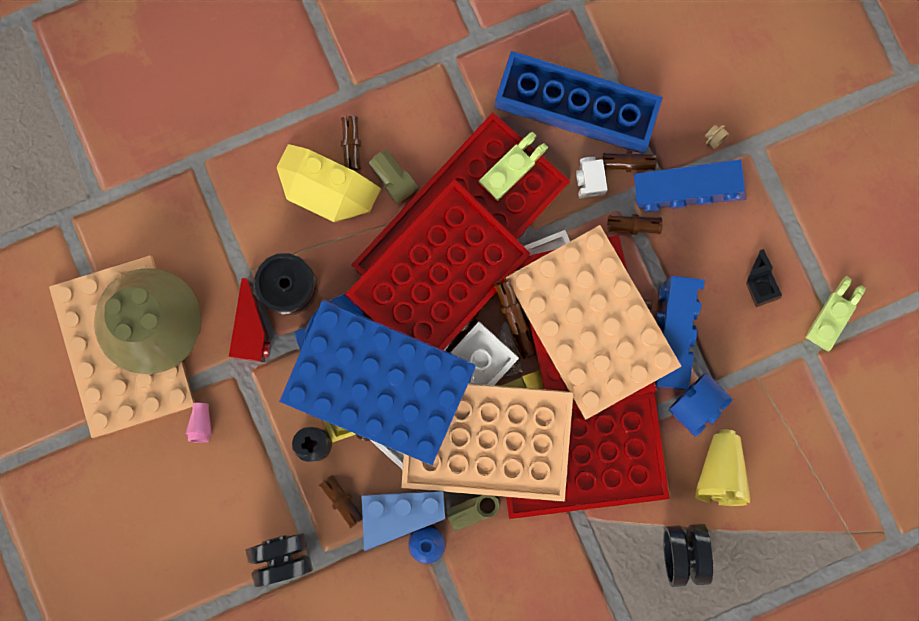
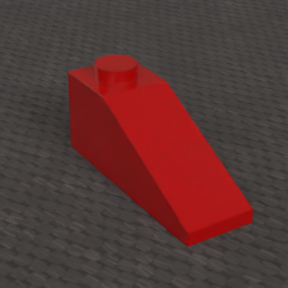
[229,278,272,363]

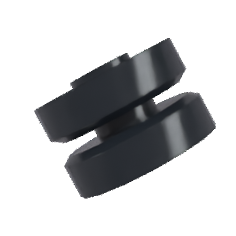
[255,253,317,315]
[663,524,713,587]
[245,533,313,587]

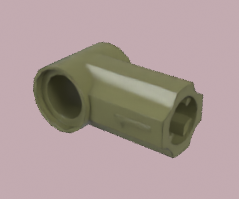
[369,149,419,204]
[446,494,500,531]

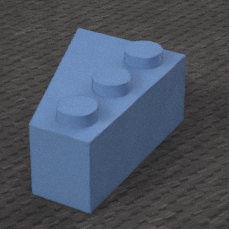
[362,491,445,551]

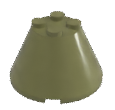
[94,268,202,374]

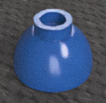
[408,526,446,564]

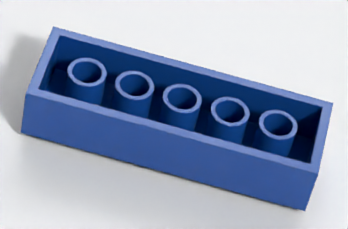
[495,51,663,154]

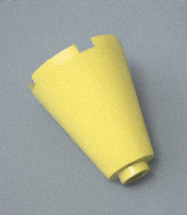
[695,429,751,506]

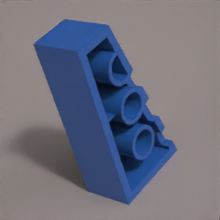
[634,159,746,212]
[655,276,705,390]

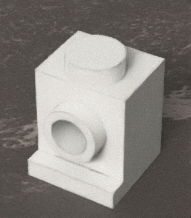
[576,157,607,199]

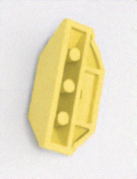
[277,144,382,223]

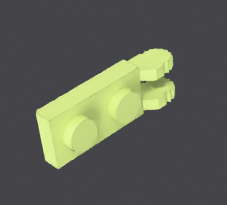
[479,132,548,201]
[805,276,866,352]

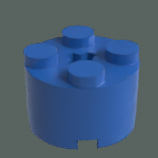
[668,373,734,437]

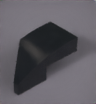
[746,249,782,307]

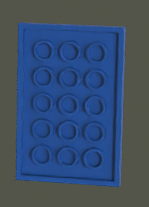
[279,299,476,465]

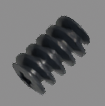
[292,427,332,462]

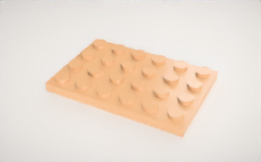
[506,225,681,420]
[49,256,195,438]
[401,383,573,501]

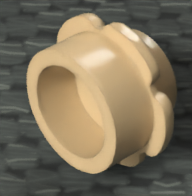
[705,125,729,149]

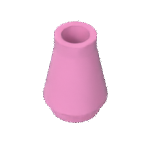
[185,403,212,443]

